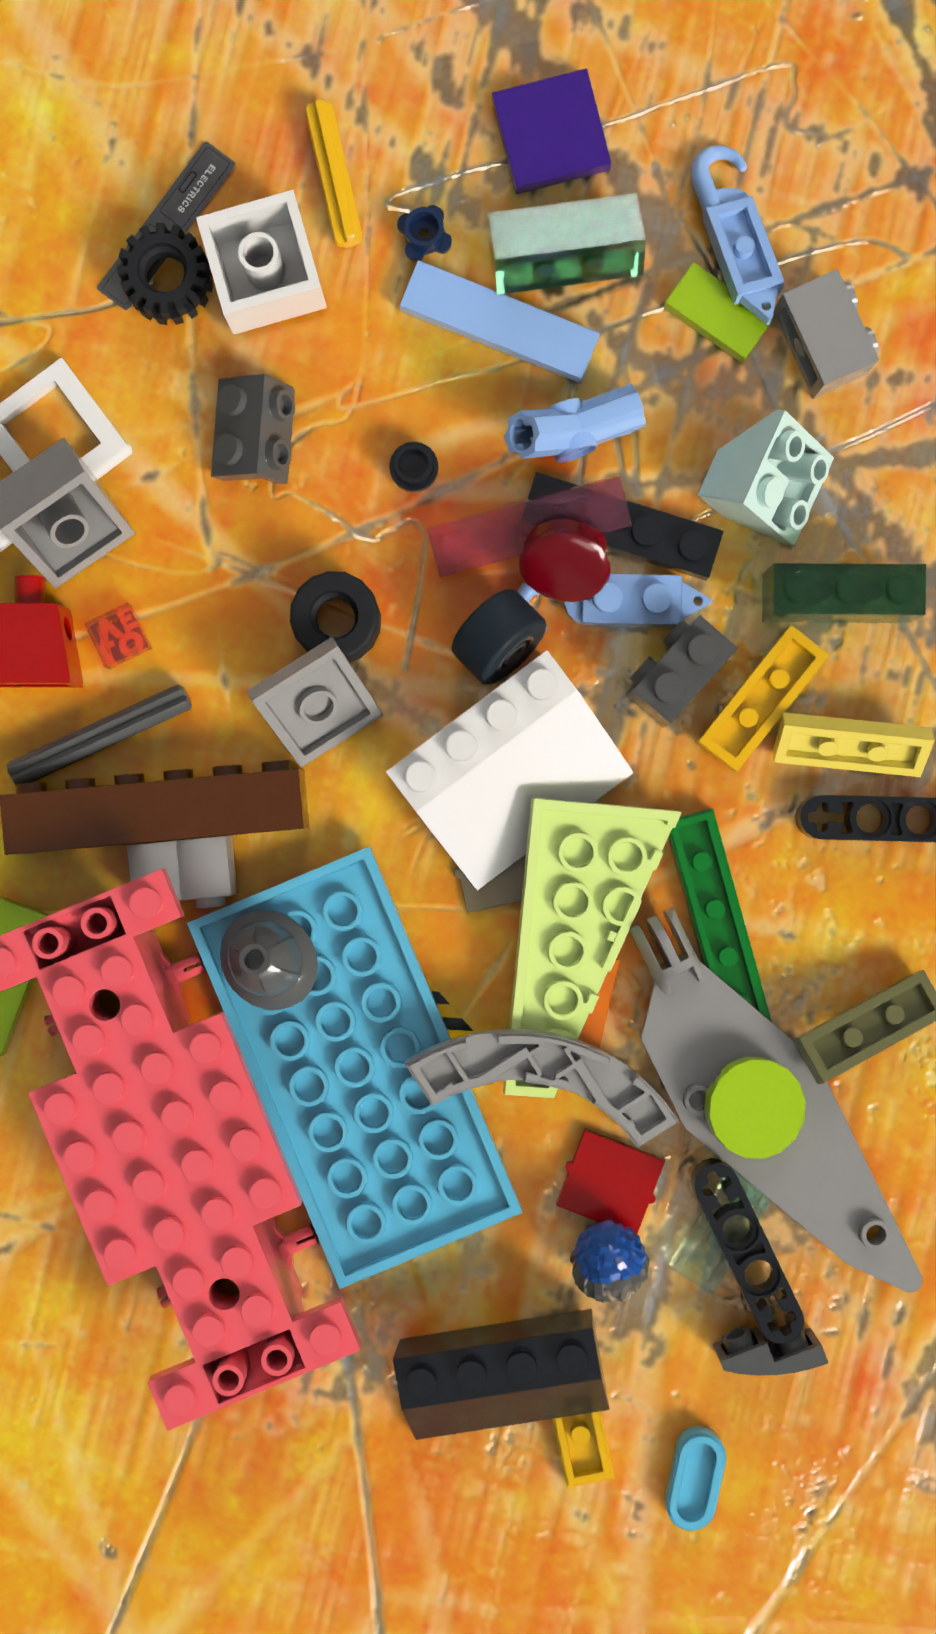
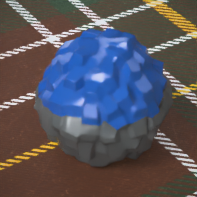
[570,1220,650,1303]

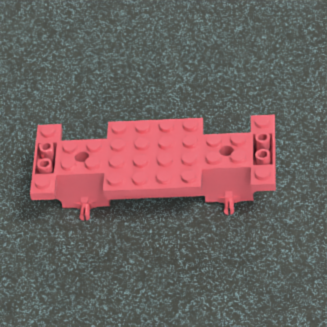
[0,868,362,1431]

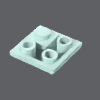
[697,409,834,546]

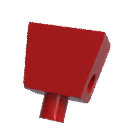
[0,575,83,688]

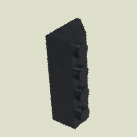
[393,1309,610,1440]

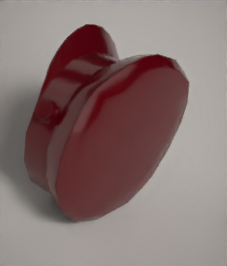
[519,519,611,602]

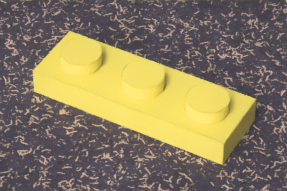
[772,712,935,777]

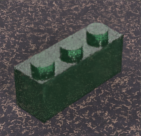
[488,193,646,295]
[762,563,926,623]

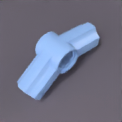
[504,384,646,463]

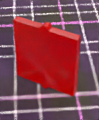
[556,1128,665,1234]

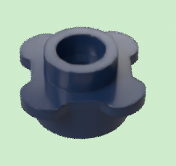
[397,205,452,262]

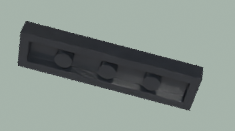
[521,472,724,581]

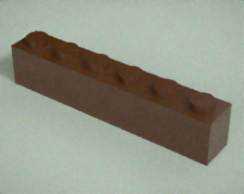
[0,760,309,855]

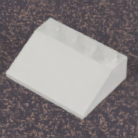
[386,650,633,891]

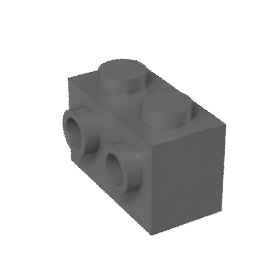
[627,615,738,728]

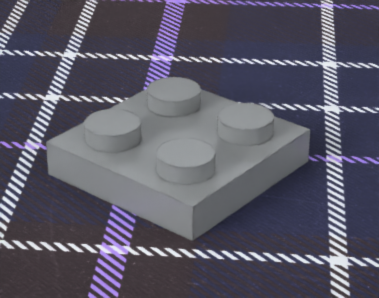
[247,637,383,767]

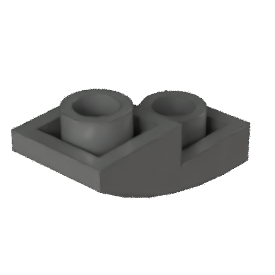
[713,1327,829,1376]

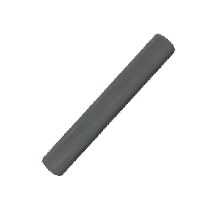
[7,685,192,785]

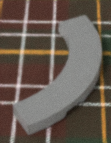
[405,1029,679,1148]

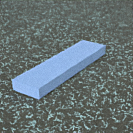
[400,260,600,384]

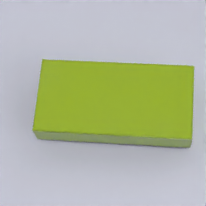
[663,262,774,364]

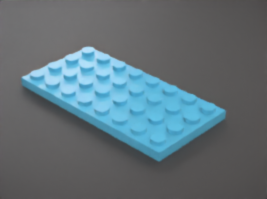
[187,846,523,1289]

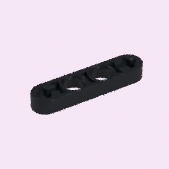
[795,795,936,842]
[690,1158,804,1344]

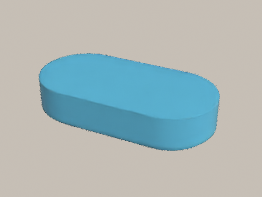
[665,1426,726,1531]

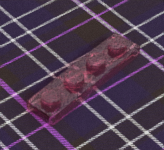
[426,474,632,577]

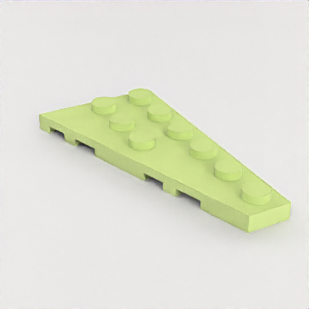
[503,797,682,1098]

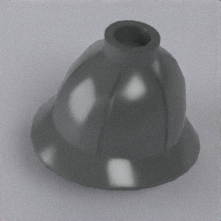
[220,910,318,1010]

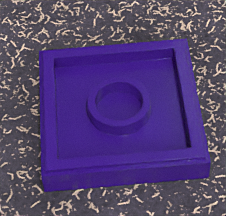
[492,68,611,195]

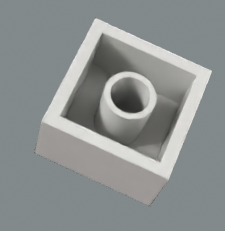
[196,190,327,335]

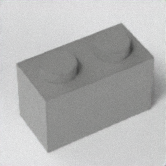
[774,269,879,399]

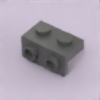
[211,374,295,484]

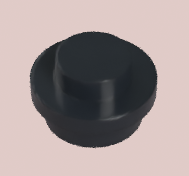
[389,442,439,492]

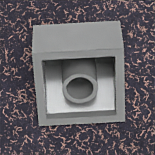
[0,438,136,589]

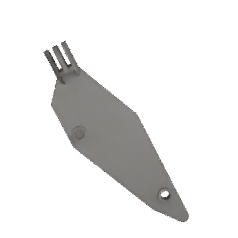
[629,907,922,1292]

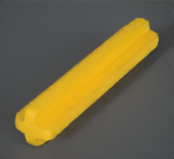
[305,99,363,249]

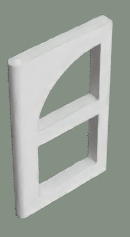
[0,357,133,552]

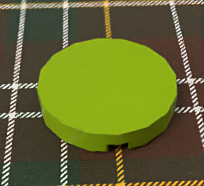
[704,1056,806,1159]

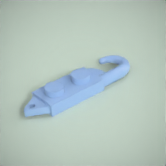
[690,145,785,325]
[517,574,712,631]

